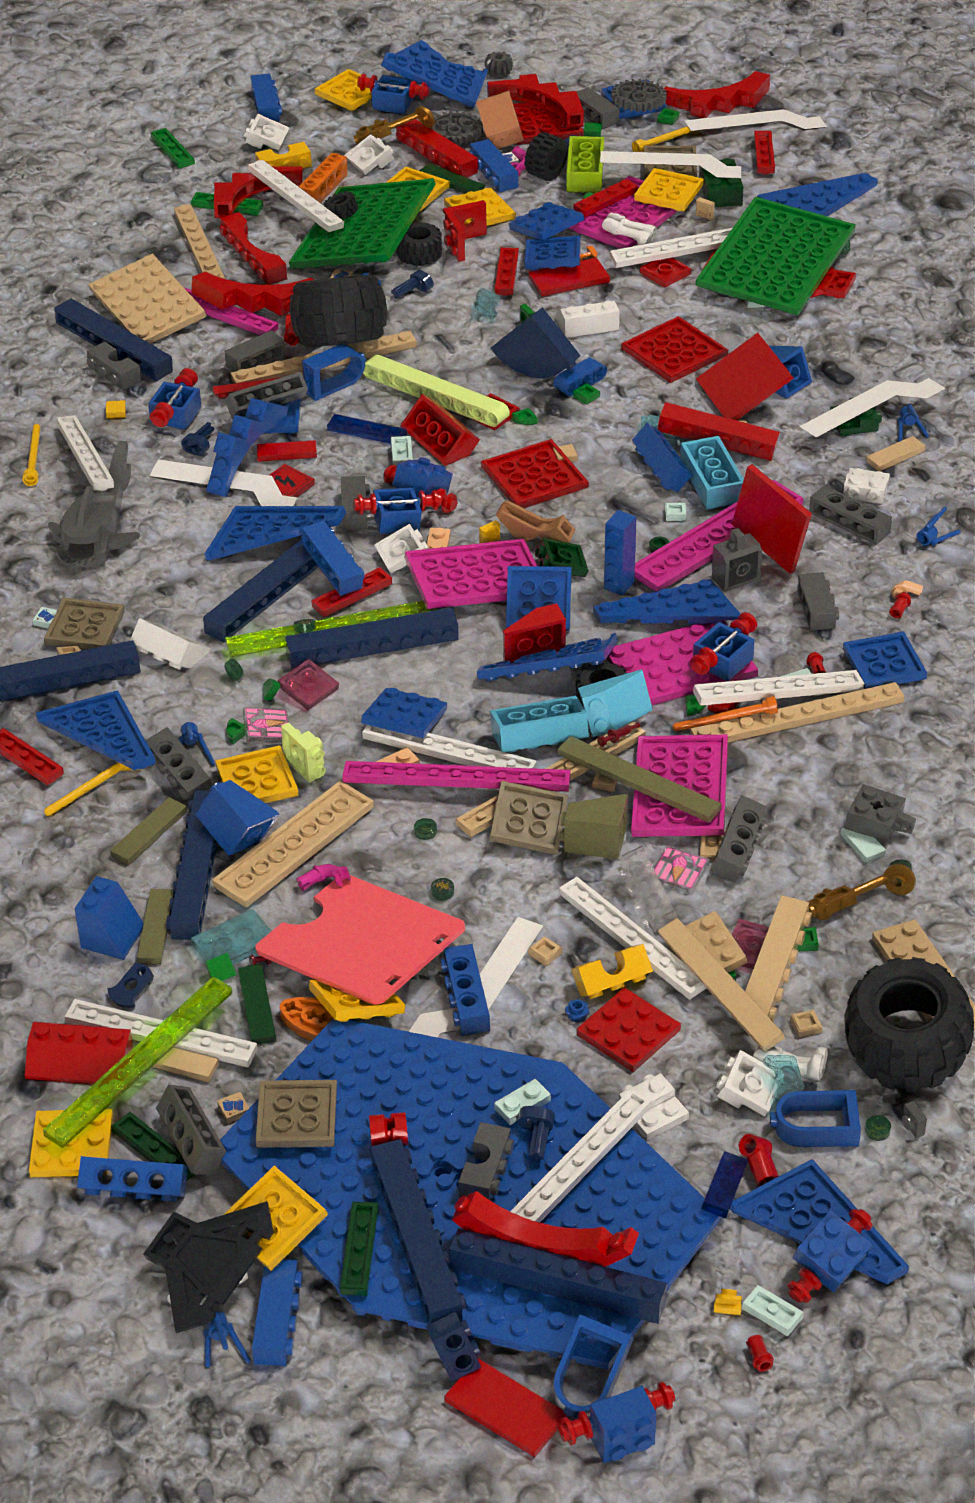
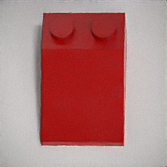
[503,603,566,663]

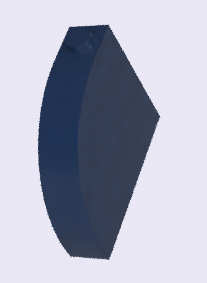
[490,307,581,379]

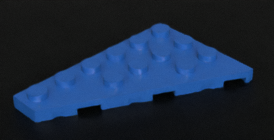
[381,52,488,108]
[757,173,878,217]
[204,506,346,560]
[593,579,740,624]
[477,633,618,681]
[36,690,156,770]
[729,1159,909,1284]

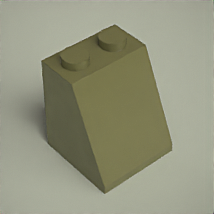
[561,794,628,860]

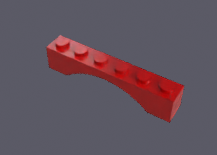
[219,212,287,285]

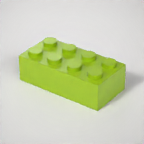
[567,136,604,193]

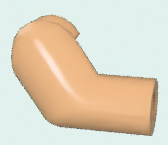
[891,580,923,599]

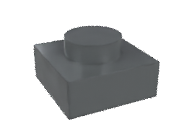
[902,1101,927,1138]

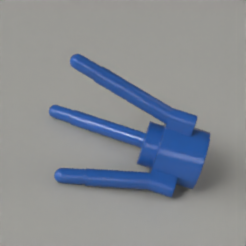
[897,404,929,442]
[916,507,961,546]
[178,722,215,766]
[203,1311,251,1368]

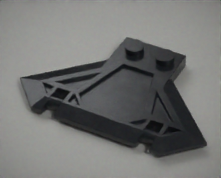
[143,1201,274,1334]

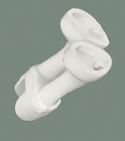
[602,213,657,246]
[753,1046,828,1082]

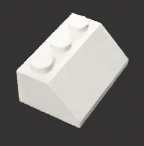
[555,301,620,338]
[130,618,211,670]

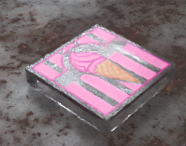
[243,707,289,744]
[648,846,709,895]

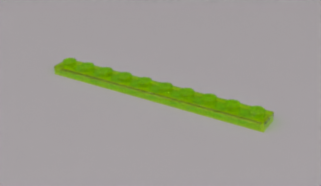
[225,600,437,658]
[43,976,232,1148]

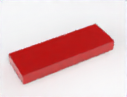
[257,440,317,462]

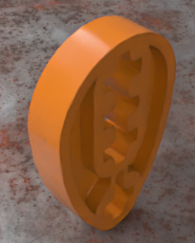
[280,997,333,1041]

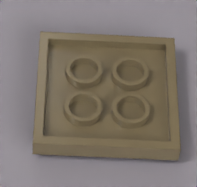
[644,146,697,179]
[44,597,125,650]
[489,781,569,855]
[256,1080,337,1148]

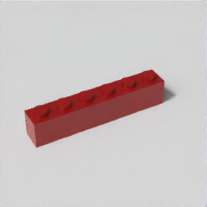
[396,119,478,178]
[657,402,780,461]

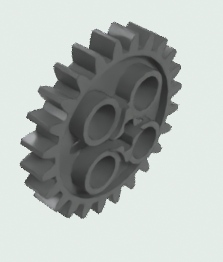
[611,79,667,112]
[431,110,483,146]

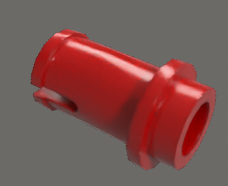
[889,592,911,618]
[806,652,826,674]
[746,1335,774,1372]

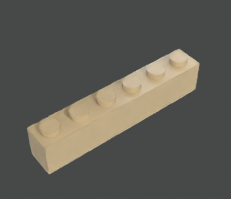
[745,895,812,1022]

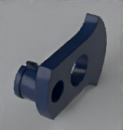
[107,963,154,1008]

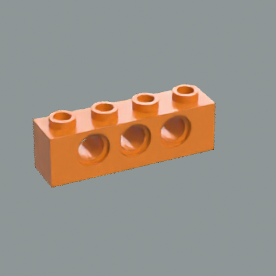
[299,153,348,204]

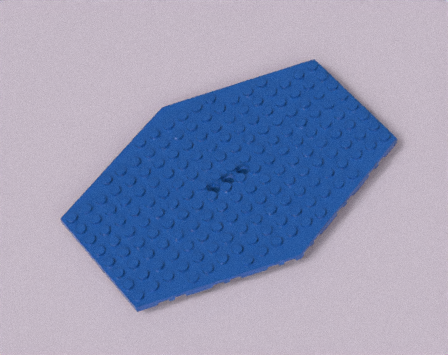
[220,1018,721,1370]

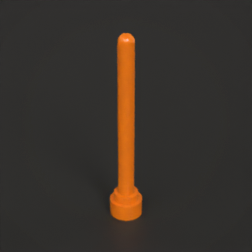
[672,696,778,732]

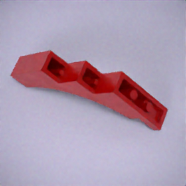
[452,1191,639,1267]

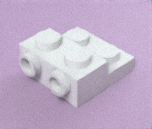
[244,114,289,151]
[344,134,394,175]
[843,468,890,504]
[374,524,429,574]
[715,1050,784,1116]
[619,1073,689,1140]

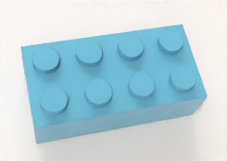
[680,436,744,509]
[490,696,589,753]

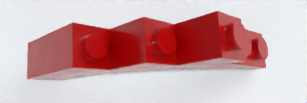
[664,71,770,118]
[487,74,584,128]
[214,163,303,218]
[191,271,314,316]

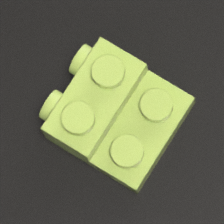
[281,722,326,783]

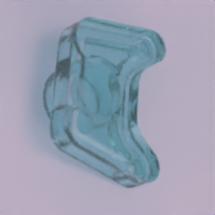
[474,288,501,320]
[763,1055,804,1102]

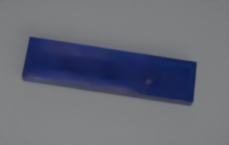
[327,414,407,444]
[701,1151,748,1218]

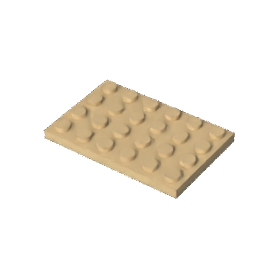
[88,253,206,344]

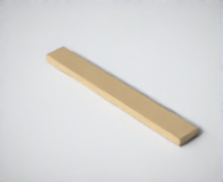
[658,918,785,1052]

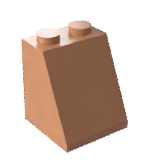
[476,91,524,149]

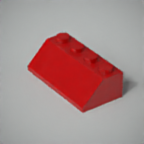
[400,394,480,466]
[25,1022,134,1087]

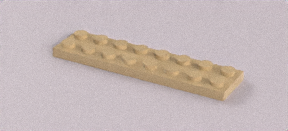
[212,780,374,908]

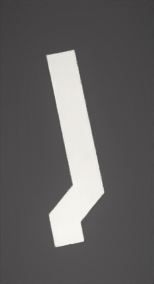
[685,109,827,131]
[600,151,741,178]
[800,378,946,437]
[149,459,297,506]
[409,917,543,1037]

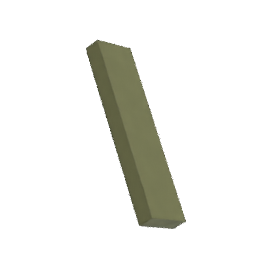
[110,797,187,865]
[137,889,175,964]

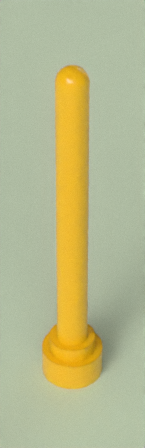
[632,126,696,152]
[22,424,41,486]
[44,761,131,816]

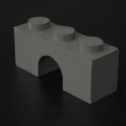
[87,342,141,390]
[458,1122,514,1201]

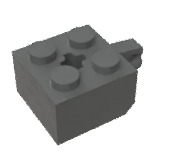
[712,528,762,592]
[845,784,916,845]

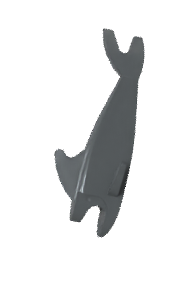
[48,441,140,567]

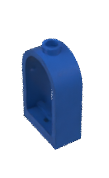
[302,344,366,401]
[770,1090,861,1147]
[554,1314,634,1419]

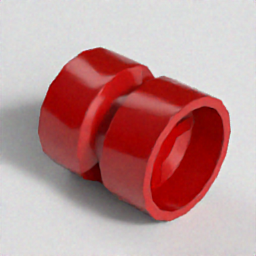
[369,1112,408,1147]

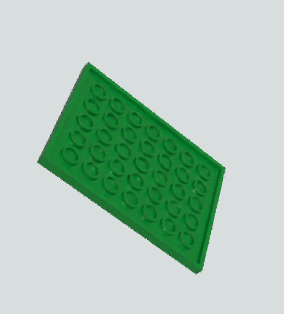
[289,178,436,269]
[695,197,856,315]

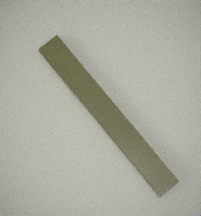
[558,736,722,823]

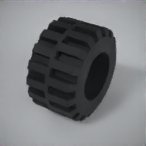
[524,132,568,181]
[397,222,442,266]
[576,662,627,706]

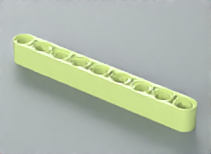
[363,354,510,427]

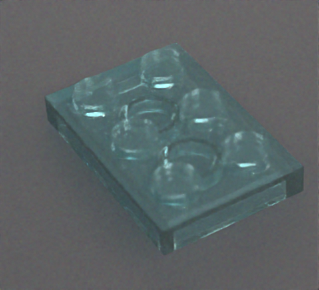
[191,909,271,965]

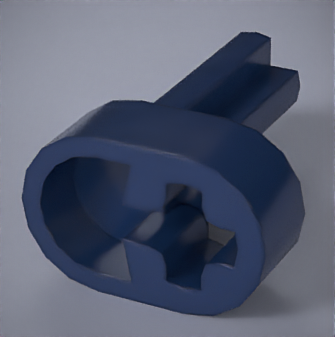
[391,270,434,299]
[181,422,215,456]
[517,1106,555,1162]

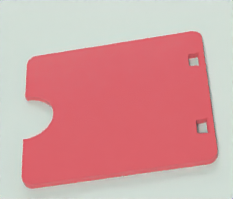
[255,875,465,1005]

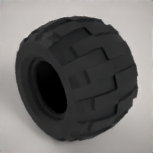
[290,275,387,347]
[844,957,974,1092]

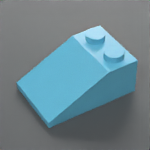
[578,669,653,737]

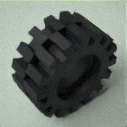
[323,191,358,219]

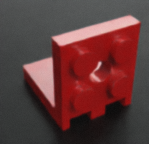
[443,200,487,262]

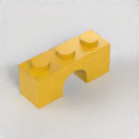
[255,142,312,169]
[571,944,653,999]

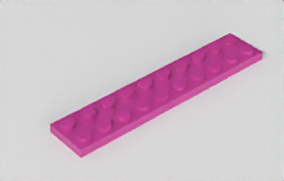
[635,480,803,592]

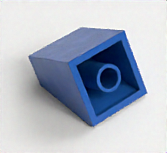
[769,345,812,398]
[195,780,280,856]
[74,876,144,960]

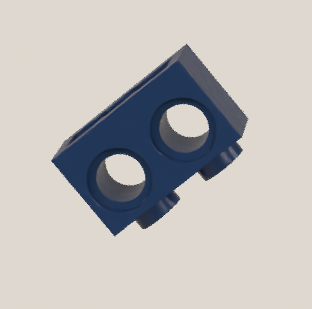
[426,1312,482,1382]

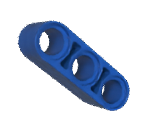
[553,357,607,396]

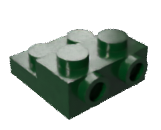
[830,397,882,436]
[535,538,589,577]

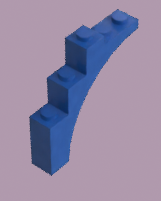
[206,398,288,497]

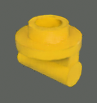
[714,1288,742,1315]

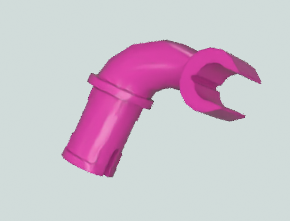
[511,146,526,176]
[296,864,351,891]

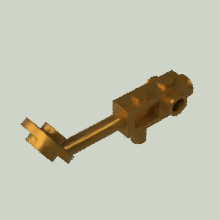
[353,106,435,145]
[806,864,916,920]

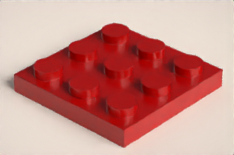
[577,987,681,1073]

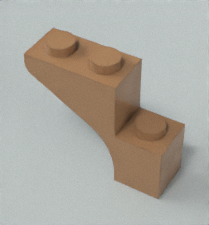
[496,501,576,543]

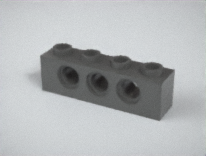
[225,372,308,420]
[809,485,892,545]
[145,727,213,801]
[710,795,767,883]
[156,1084,226,1176]

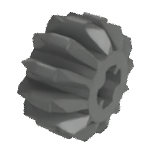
[485,51,513,77]

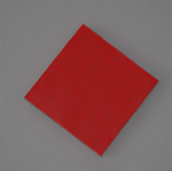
[513,102,584,145]
[621,316,728,383]
[696,333,794,420]
[481,439,589,508]
[732,464,812,574]

